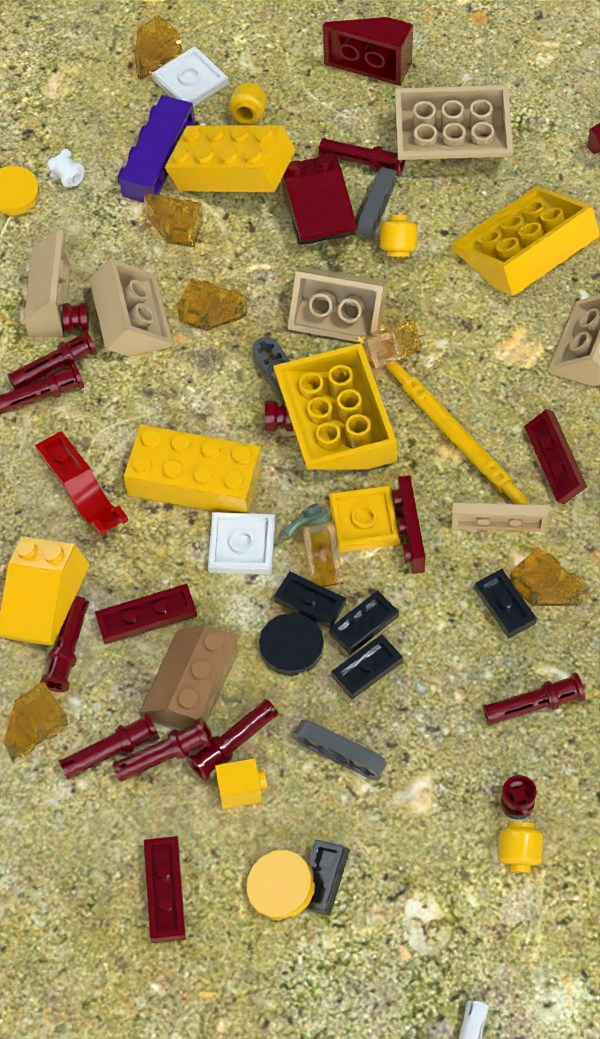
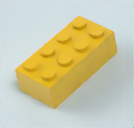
[164,125,296,192]
[124,424,262,513]

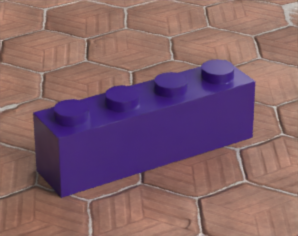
[117,95,195,205]

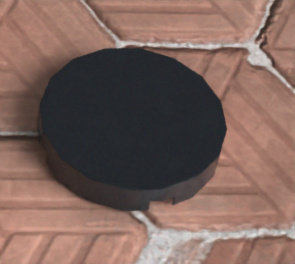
[259,613,324,676]

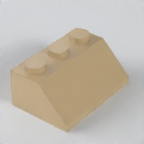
[20,230,71,337]
[89,258,173,357]
[287,266,389,345]
[548,295,600,387]

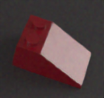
[323,17,413,86]
[281,154,357,242]

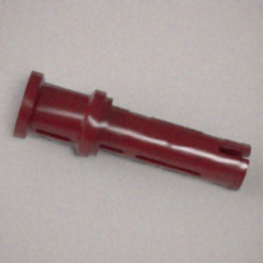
[319,138,406,177]
[7,330,98,390]
[0,362,84,415]
[40,596,89,692]
[482,672,586,726]
[187,699,278,781]
[58,712,160,780]
[113,717,214,782]

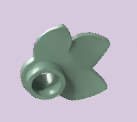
[278,503,331,537]

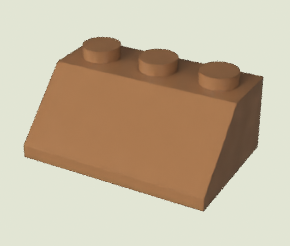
[140,625,238,730]

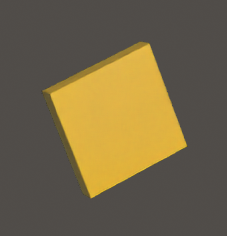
[329,486,400,553]

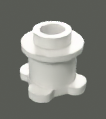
[47,149,84,188]

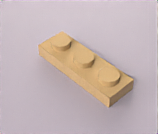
[451,501,548,532]

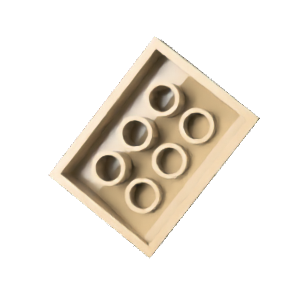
[395,85,513,160]

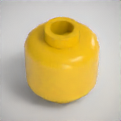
[229,82,268,125]
[380,215,417,257]
[498,822,544,873]

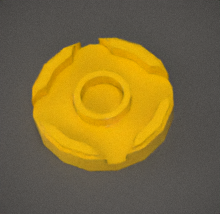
[0,166,40,216]
[246,850,315,920]

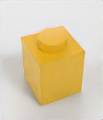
[215,758,267,809]

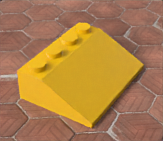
[450,186,600,296]
[273,343,397,470]

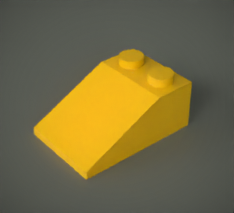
[0,536,90,646]

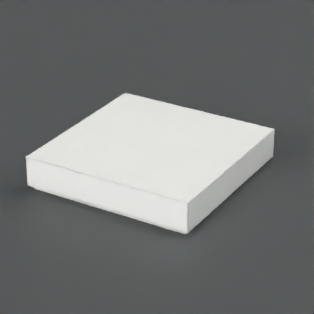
[151,46,229,107]
[208,512,275,575]

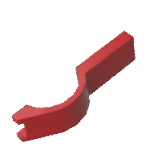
[35,431,129,536]

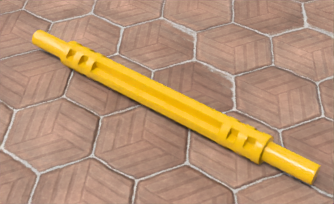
[386,359,530,504]

